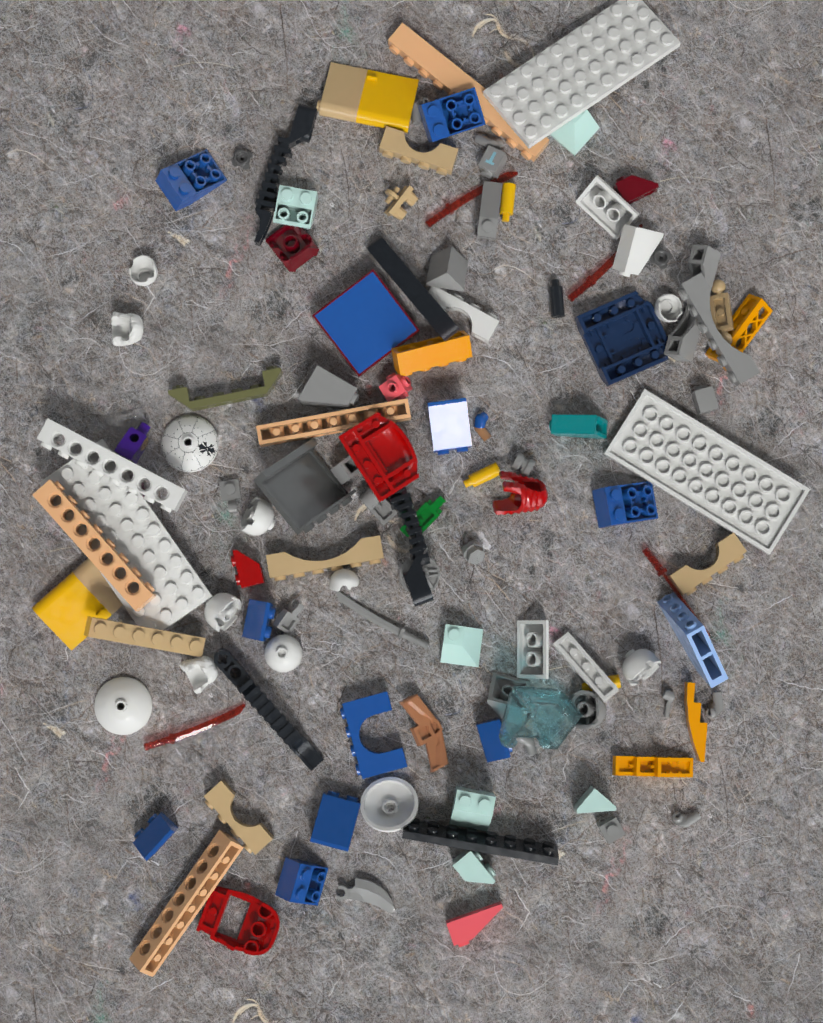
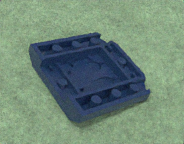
[575,291,668,387]

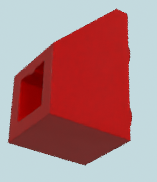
[230,550,265,589]

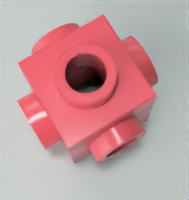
[379,373,413,402]

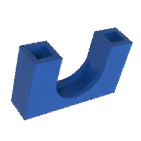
[340,691,408,779]

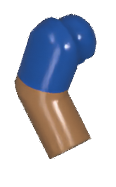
[474,412,491,442]

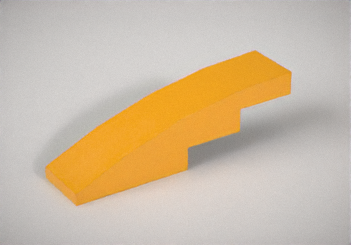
[684,682,708,762]
[612,755,693,777]

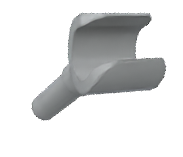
[662,689,675,717]

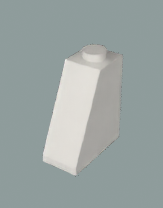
[612,224,664,277]

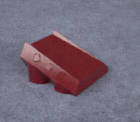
[266,225,319,272]

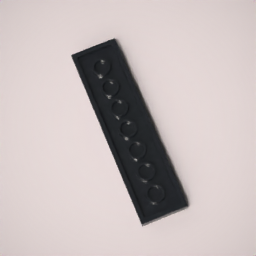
[402,818,559,866]

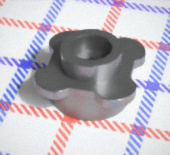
[232,148,253,170]
[650,247,672,270]

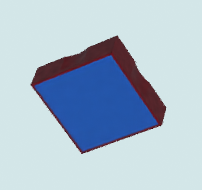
[312,269,420,378]

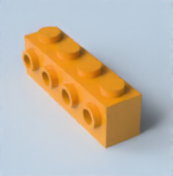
[391,330,473,376]

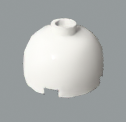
[240,496,275,536]
[204,593,241,632]
[264,634,303,673]
[622,649,661,686]

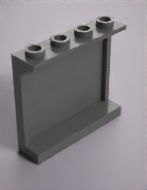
[254,438,356,535]

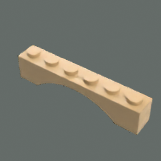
[266,535,384,581]
[84,616,206,657]

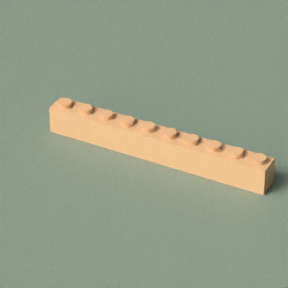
[388,23,549,162]

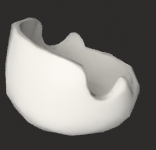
[129,255,158,286]
[654,294,683,323]
[329,569,360,591]

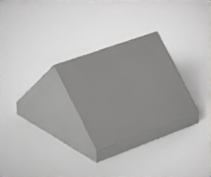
[426,246,468,292]

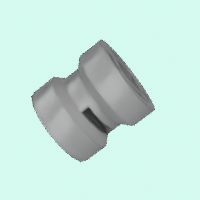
[511,452,536,477]

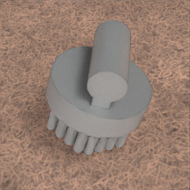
[460,539,485,565]

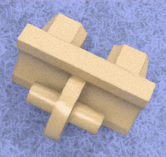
[384,185,418,220]

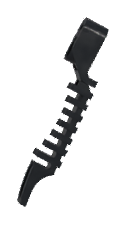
[254,104,318,246]
[389,487,434,607]
[214,648,324,771]

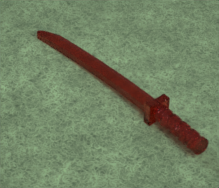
[425,172,518,228]
[567,224,643,302]
[642,547,711,636]
[144,704,246,751]

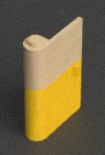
[316,62,419,133]
[32,558,123,651]

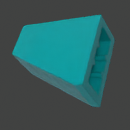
[549,414,608,439]

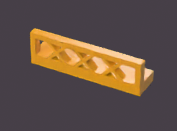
[705,294,772,371]

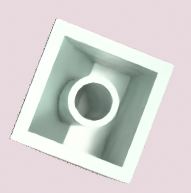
[449,786,496,831]

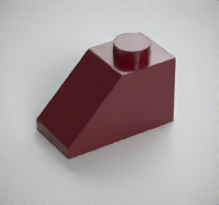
[613,175,659,204]

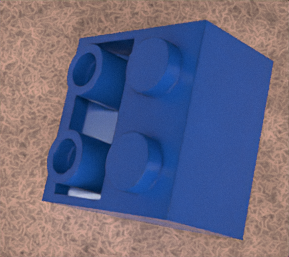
[242,599,276,641]
[476,718,513,763]
[275,857,328,906]

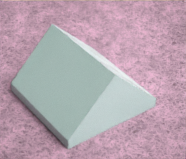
[573,786,616,814]

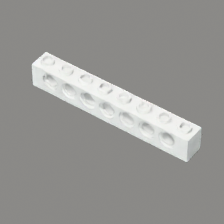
[37,419,188,513]

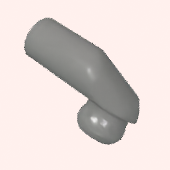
[412,97,429,125]
[705,692,724,719]
[513,731,537,755]
[672,810,701,828]

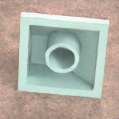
[550,110,600,156]
[440,624,483,667]

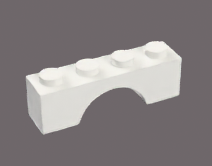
[429,287,499,344]

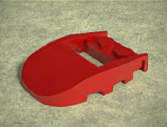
[196,886,280,956]

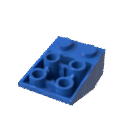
[417,87,486,142]
[155,149,227,211]
[592,481,658,528]

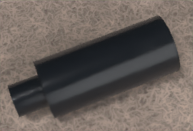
[549,279,565,318]

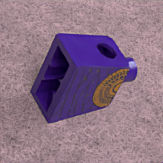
[114,422,151,464]

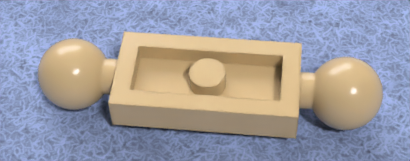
[710,279,734,345]

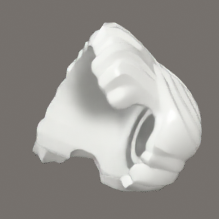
[111,311,144,346]
[179,656,218,694]

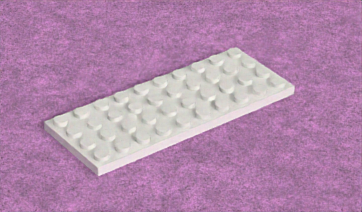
[483,0,680,148]
[604,389,810,555]
[39,439,213,630]

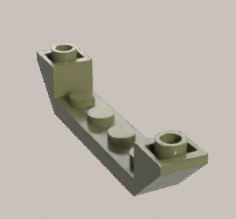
[168,366,283,411]

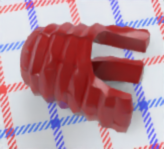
[492,471,548,515]

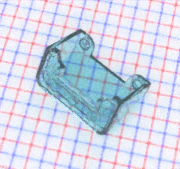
[499,686,582,749]

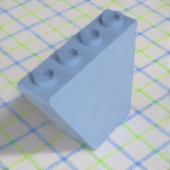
[657,592,728,688]

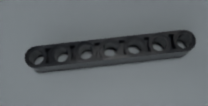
[366,236,460,342]

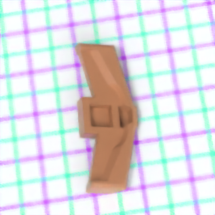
[399,694,449,772]

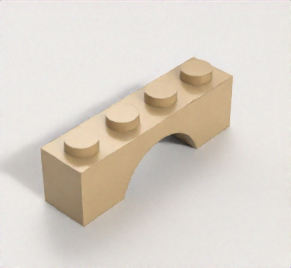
[379,126,459,176]
[668,533,747,596]
[204,779,274,855]

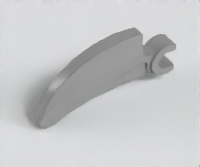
[336,877,395,913]

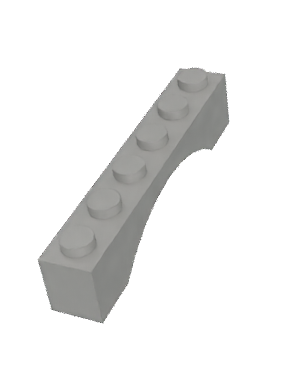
[664,245,721,362]
[678,273,760,386]

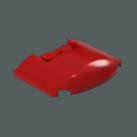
[338,412,419,502]

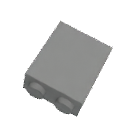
[298,365,360,410]

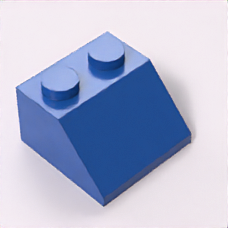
[133,812,179,861]

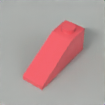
[446,901,503,947]

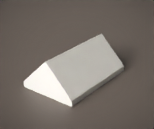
[576,175,639,240]
[517,620,549,679]

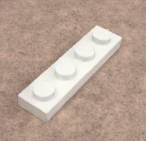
[553,632,619,703]

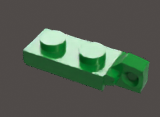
[399,496,446,537]

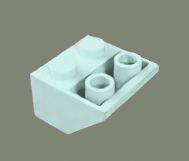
[273,185,318,229]
[452,849,496,884]

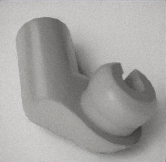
[475,134,504,150]

